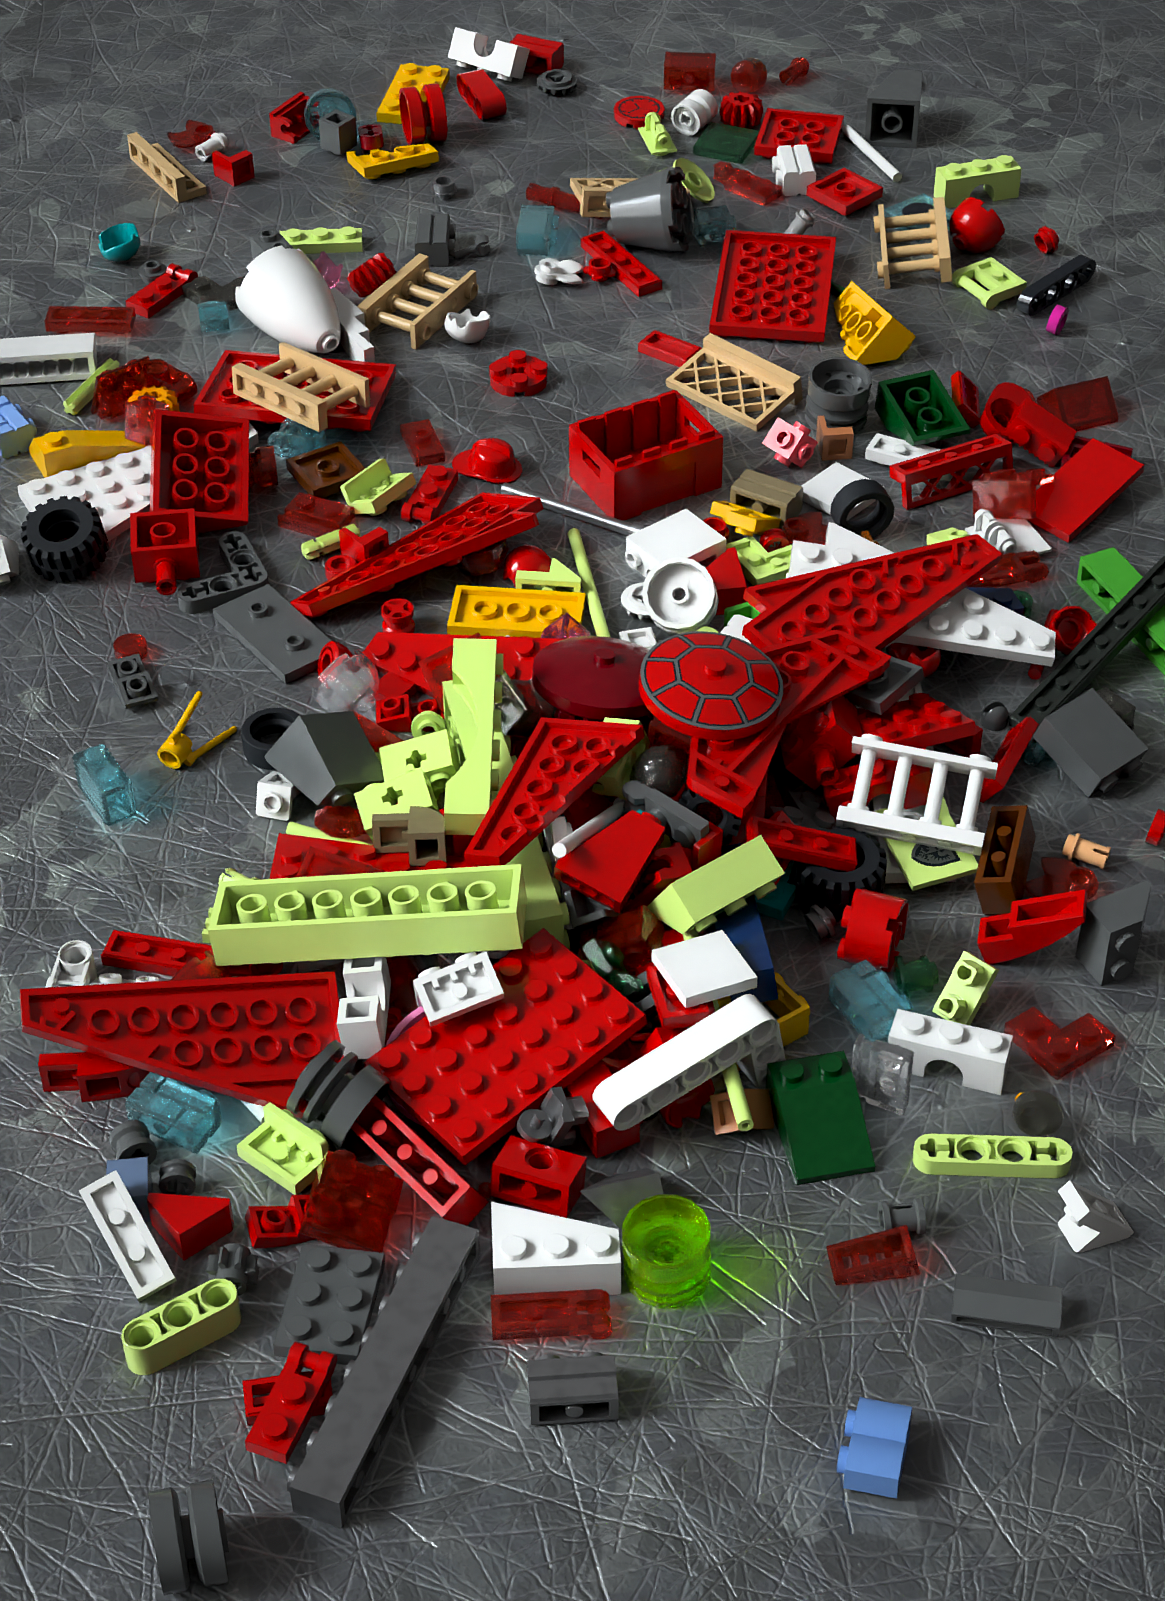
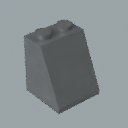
[865,69,922,148]
[264,711,384,806]

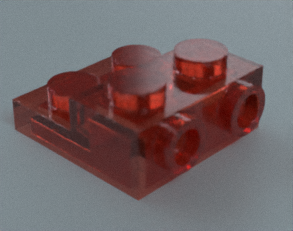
[299,1150,404,1253]

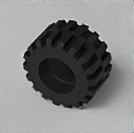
[21,496,109,583]
[793,826,887,922]

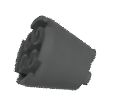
[606,167,693,252]

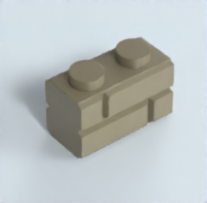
[730,469,803,529]

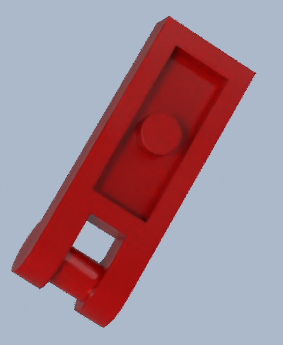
[125,263,198,319]
[401,465,458,525]
[245,1341,337,1464]

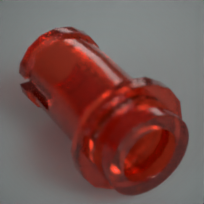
[779,57,809,86]

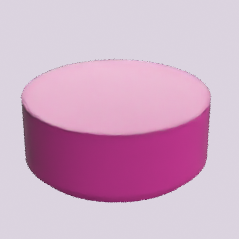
[1046,304,1069,335]

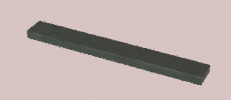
[1008,556,1165,737]

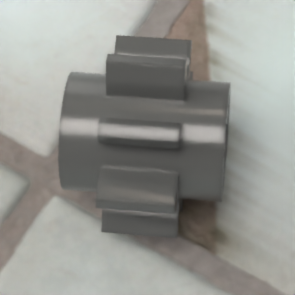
[206,1243,260,1296]

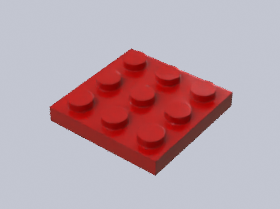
[754,108,844,164]
[856,693,976,759]

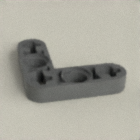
[177,531,269,614]

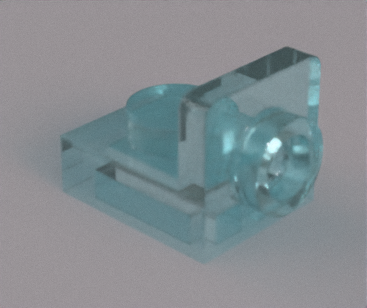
[197,301,230,332]

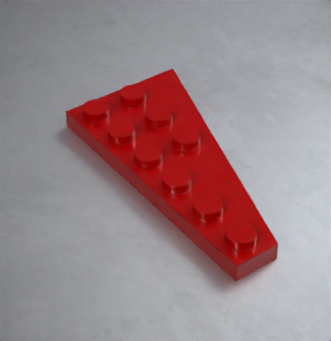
[269,833,477,879]

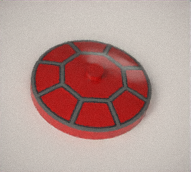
[638,631,784,741]

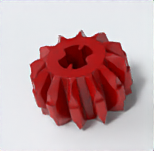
[719,91,763,130]
[347,253,396,298]

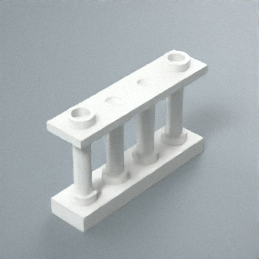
[836,734,998,856]

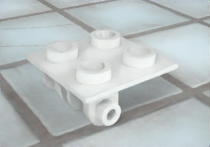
[965,509,1052,566]

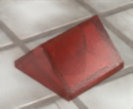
[1036,376,1118,431]

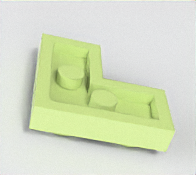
[726,536,792,586]

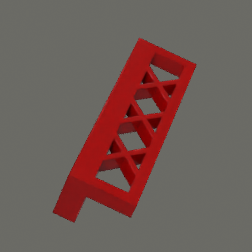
[889,434,1013,510]

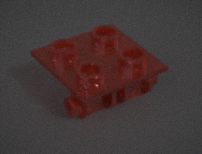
[91,356,149,421]

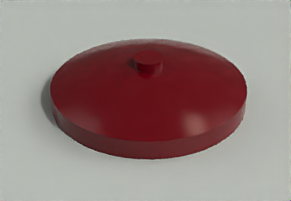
[532,636,651,720]

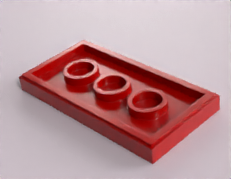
[1018,438,1144,543]

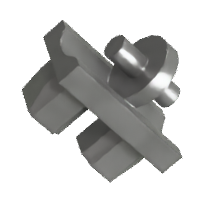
[517,1086,589,1149]

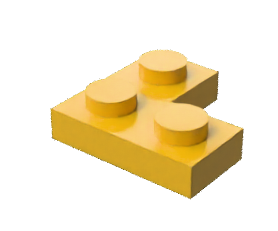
[710,501,781,536]

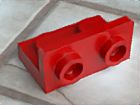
[646,965,715,1030]

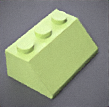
[647,835,785,934]

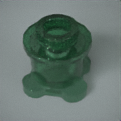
[893,955,939,1001]

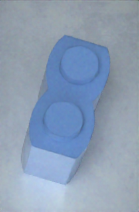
[837,1397,912,1499]

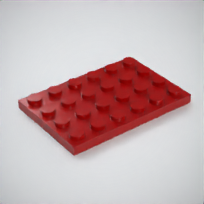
[709,230,836,343]
[193,350,396,432]
[363,928,647,1166]

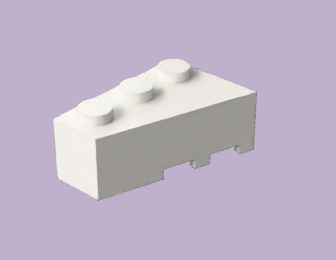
[491,1202,621,1300]

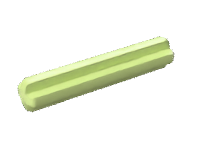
[63,358,121,416]

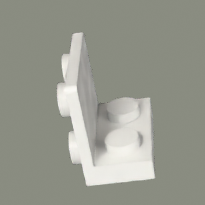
[413,952,504,1027]

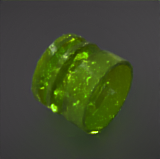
[622,1195,711,1309]

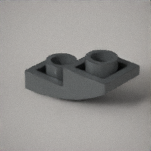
[106,654,159,709]

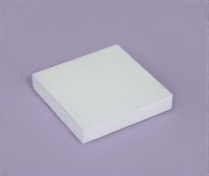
[801,462,884,521]
[652,930,758,1008]

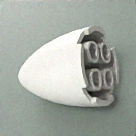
[235,245,341,353]

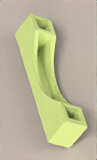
[444,638,504,835]

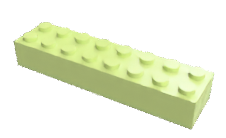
[208,864,527,966]

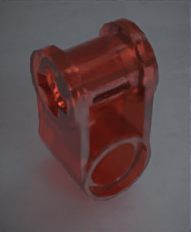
[142,359,197,403]

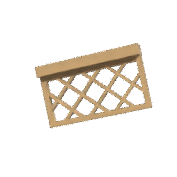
[570,178,690,217]
[666,333,803,432]

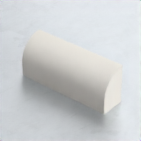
[0,332,97,385]

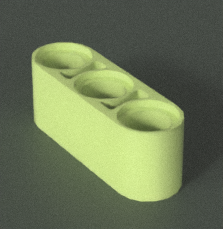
[121,1279,241,1375]

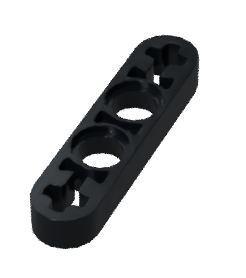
[1017,254,1096,316]

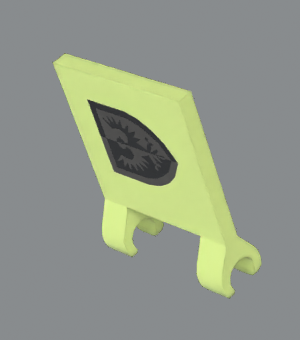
[875,797,978,891]

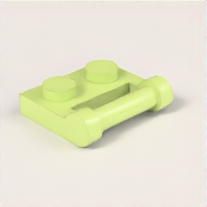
[952,257,1027,310]

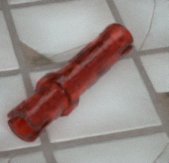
[526,183,603,220]

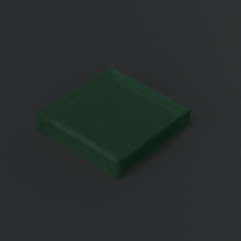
[693,122,759,164]

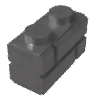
[527,1351,619,1425]

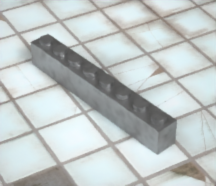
[287,1216,480,1529]

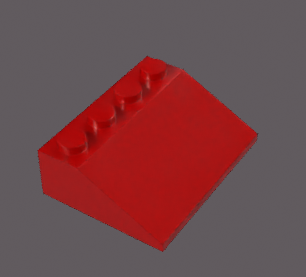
[149,409,249,534]

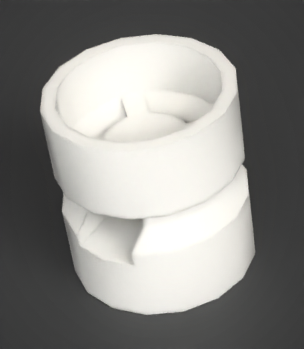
[671,89,718,136]

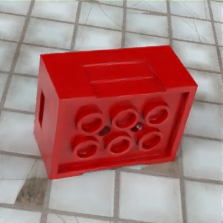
[569,390,723,521]

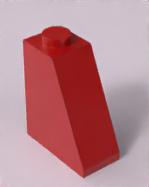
[554,810,665,914]

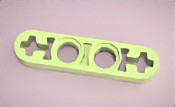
[912,1133,1073,1179]

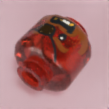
[731,58,767,93]

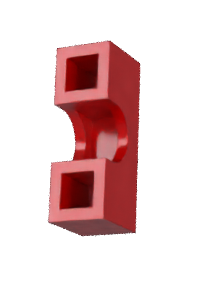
[823,747,933,821]

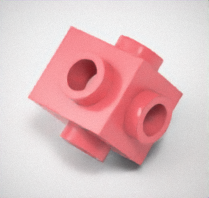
[762,417,818,468]

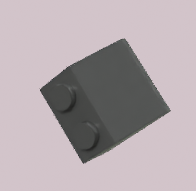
[1075,880,1152,986]

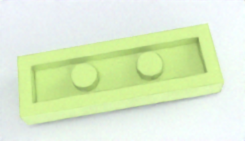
[280,226,363,254]

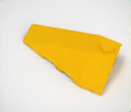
[28,430,152,478]

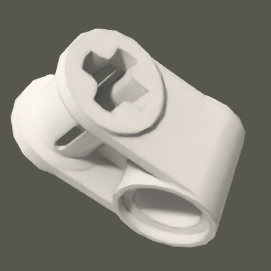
[45,940,97,988]

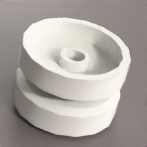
[642,557,719,635]

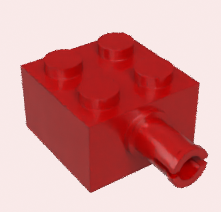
[130,508,200,596]
[780,696,863,790]

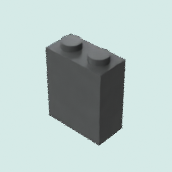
[1033,688,1149,798]

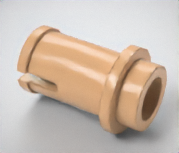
[1062,833,1111,869]

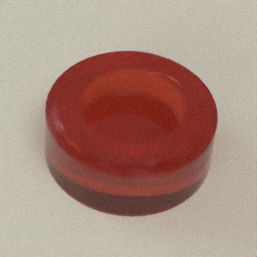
[113,633,148,660]

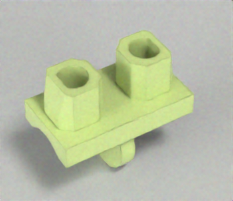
[932,951,999,1025]

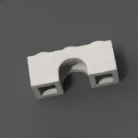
[448,27,530,82]
[337,957,391,1059]
[885,1009,1013,1095]

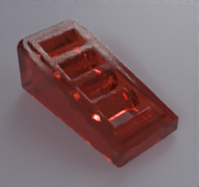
[826,1225,921,1285]

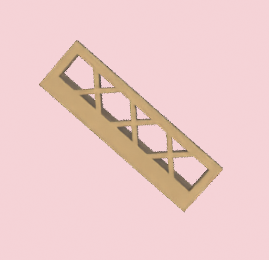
[127,132,207,203]

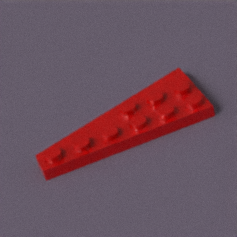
[464,717,645,867]

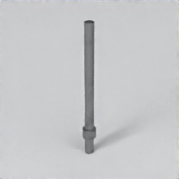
[501,482,648,536]

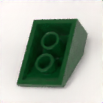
[874,370,970,446]
[766,1050,876,1185]

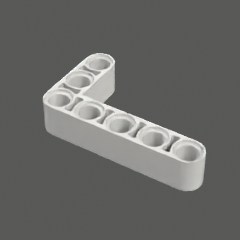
[593,994,786,1131]

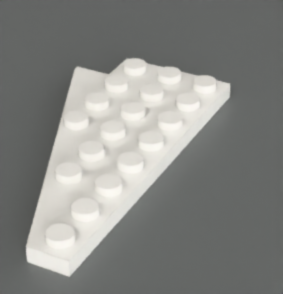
[17,422,259,542]

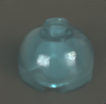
[304,88,357,140]

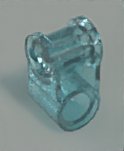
[268,418,327,458]

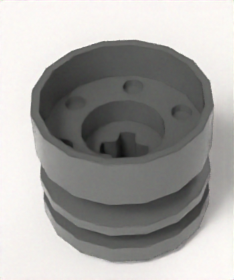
[804,357,872,434]
[286,1040,392,1148]

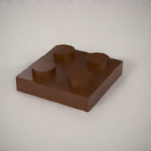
[286,441,365,501]

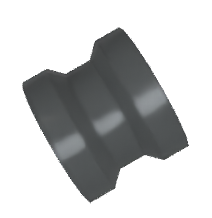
[109,1120,157,1165]

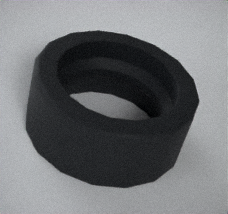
[830,479,895,540]
[241,708,299,770]

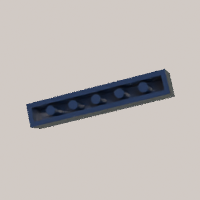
[707,843,778,1002]

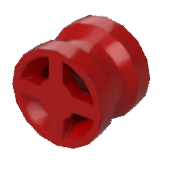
[381,598,415,633]

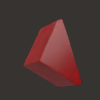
[147,1193,234,1261]

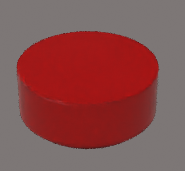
[325,555,357,580]
[1145,809,1165,846]

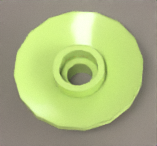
[673,158,715,203]

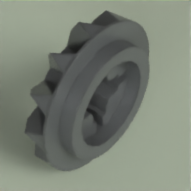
[537,69,577,96]

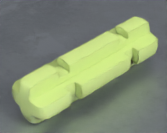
[301,524,361,560]

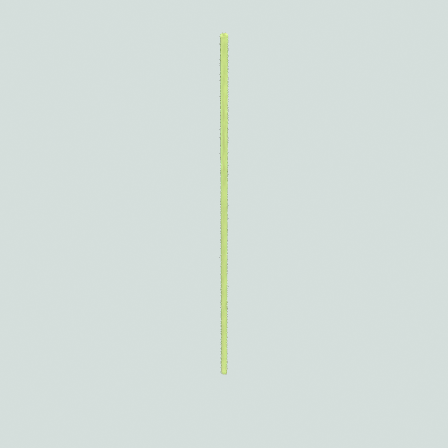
[567,528,754,1131]

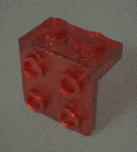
[972,468,1055,519]

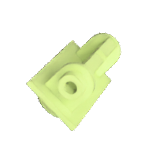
[638,112,677,156]

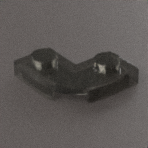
[182,276,245,310]

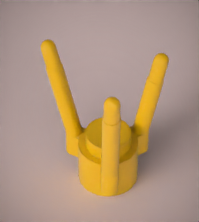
[157,691,237,769]

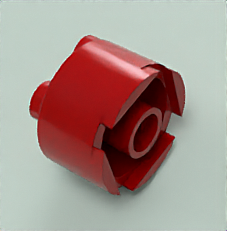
[837,888,909,972]

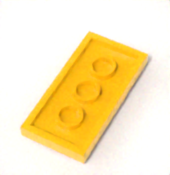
[376,63,450,124]
[447,585,586,639]

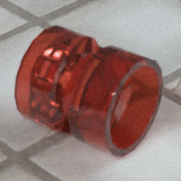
[249,445,278,489]

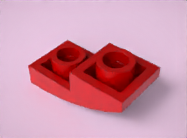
[376,694,444,732]
[245,1195,340,1249]

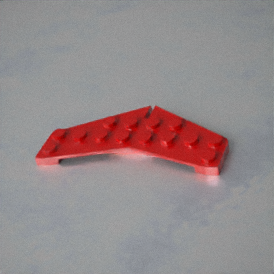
[686,630,891,819]

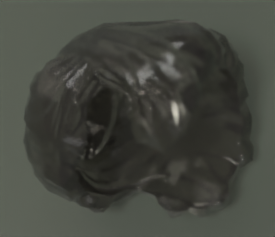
[629,744,689,798]

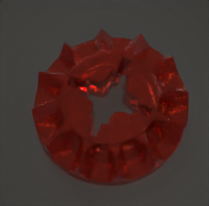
[314,805,366,839]

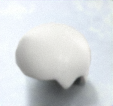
[444,309,491,343]

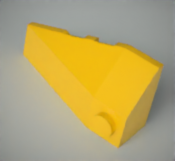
[833,281,916,365]

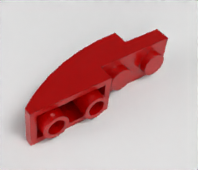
[38,1052,177,1102]

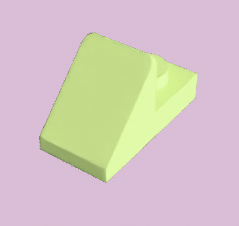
[515,558,581,593]

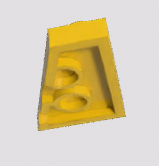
[346,143,439,179]

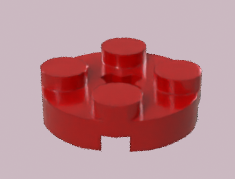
[489,350,548,397]

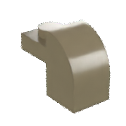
[372,806,447,866]

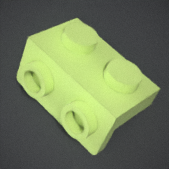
[340,458,417,516]
[236,1102,330,1195]

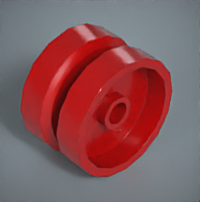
[399,83,448,145]

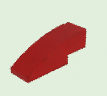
[977,890,1087,964]

